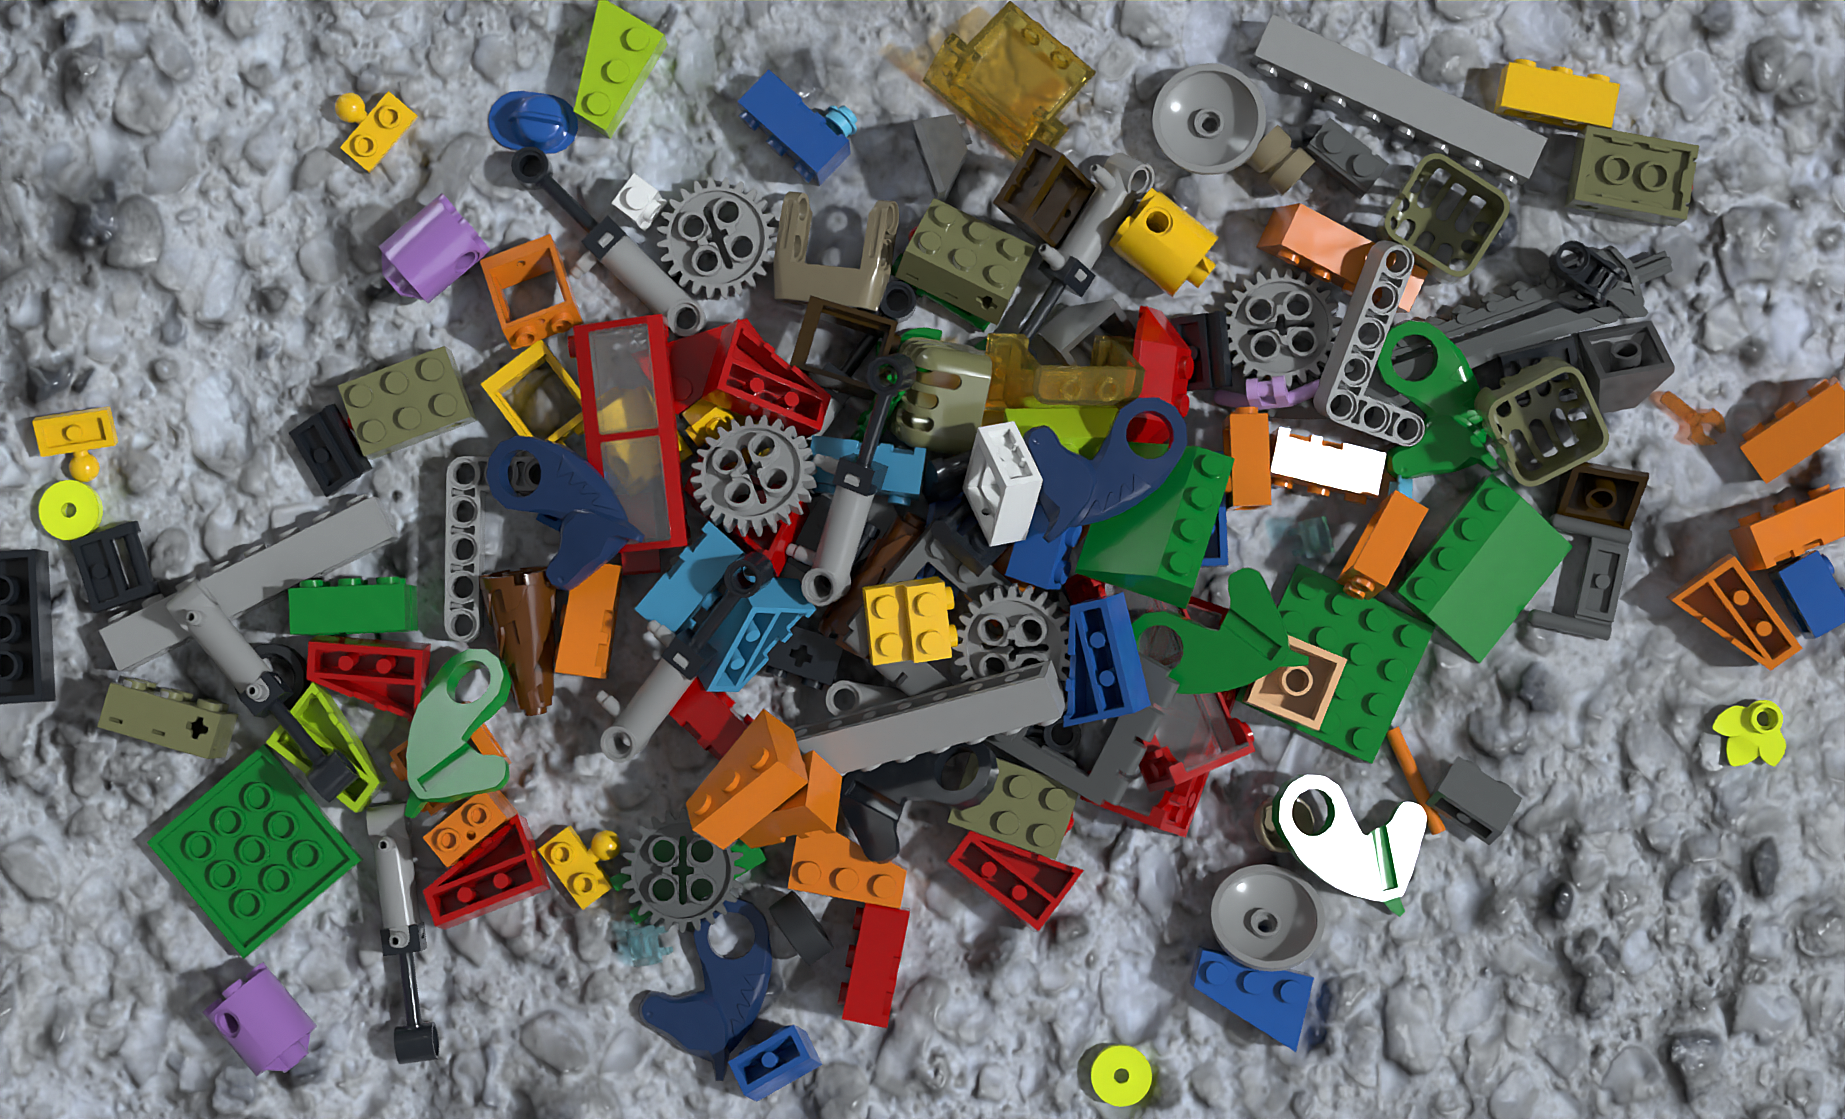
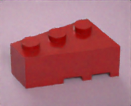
[633,318,765,419]
[668,675,754,762]
[423,813,551,930]
[944,831,1084,932]

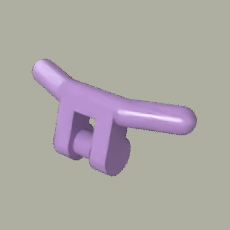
[1214,375,1320,410]

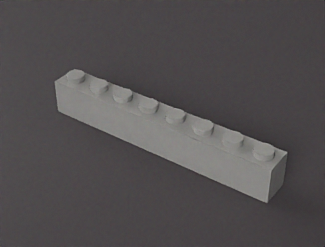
[1250,14,1548,186]
[99,494,399,672]
[791,660,1067,776]

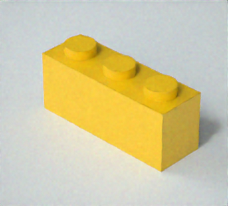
[1493,59,1620,131]

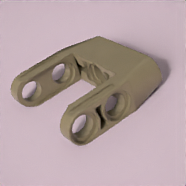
[773,191,899,313]

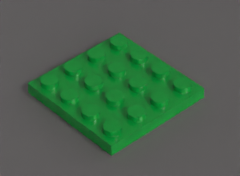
[1235,563,1435,764]
[147,744,363,959]

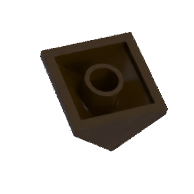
[1554,462,1649,530]

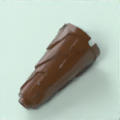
[817,512,927,660]
[478,566,557,716]

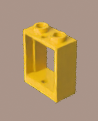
[481,340,585,446]

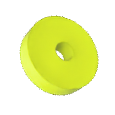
[39,480,103,541]
[1090,1044,1152,1107]

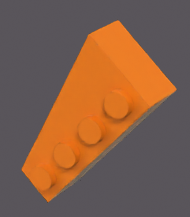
[1256,203,1428,313]

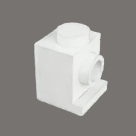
[612,173,668,232]

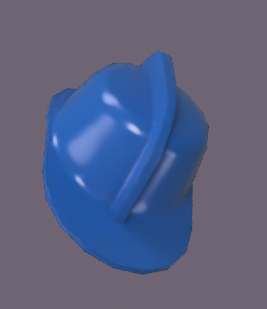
[489,91,578,154]

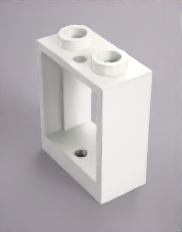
[963,421,1043,547]

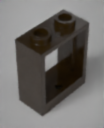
[993,138,1096,249]
[790,295,902,401]

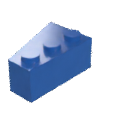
[737,69,851,186]
[1063,592,1151,727]

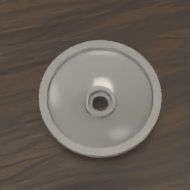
[1152,63,1266,175]
[1210,864,1325,971]

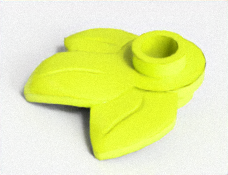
[1712,700,1786,767]

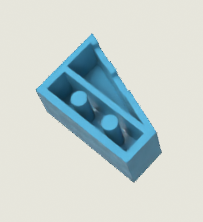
[810,435,926,507]
[635,521,747,635]
[698,576,816,692]

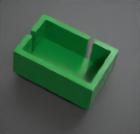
[288,577,418,636]

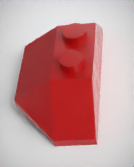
[1126,306,1194,444]

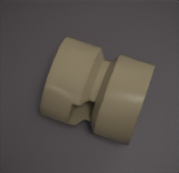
[1246,125,1316,197]

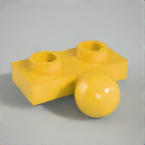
[335,91,418,173]
[32,406,119,482]
[538,825,621,910]

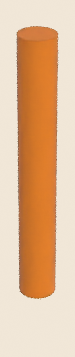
[1386,726,1446,835]

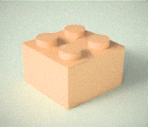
[1242,635,1347,731]

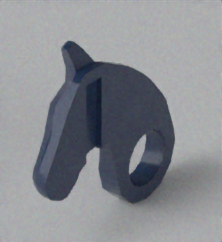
[1023,397,1187,544]
[486,436,645,591]
[638,898,773,1081]

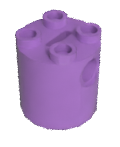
[378,193,491,303]
[202,962,317,1077]

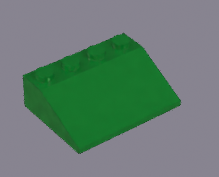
[1075,442,1235,609]
[1391,473,1573,664]

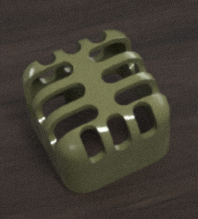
[1376,153,1510,284]
[886,337,1001,455]
[1474,356,1609,487]

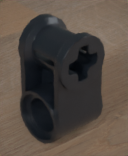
[1549,241,1626,307]

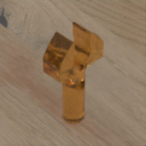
[1660,391,1726,446]

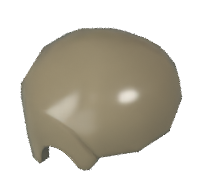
[1253,796,1315,853]

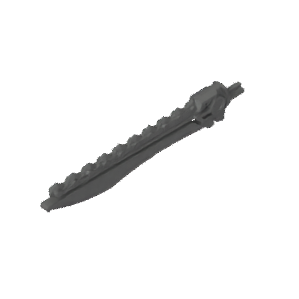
[1266,245,1673,419]

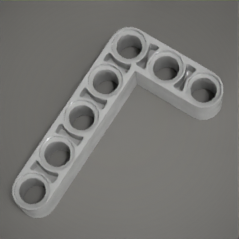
[1313,240,1425,446]
[444,456,540,643]

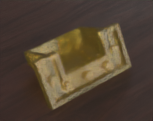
[922,1,1096,161]
[984,333,1145,411]

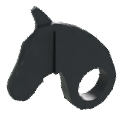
[839,741,999,864]

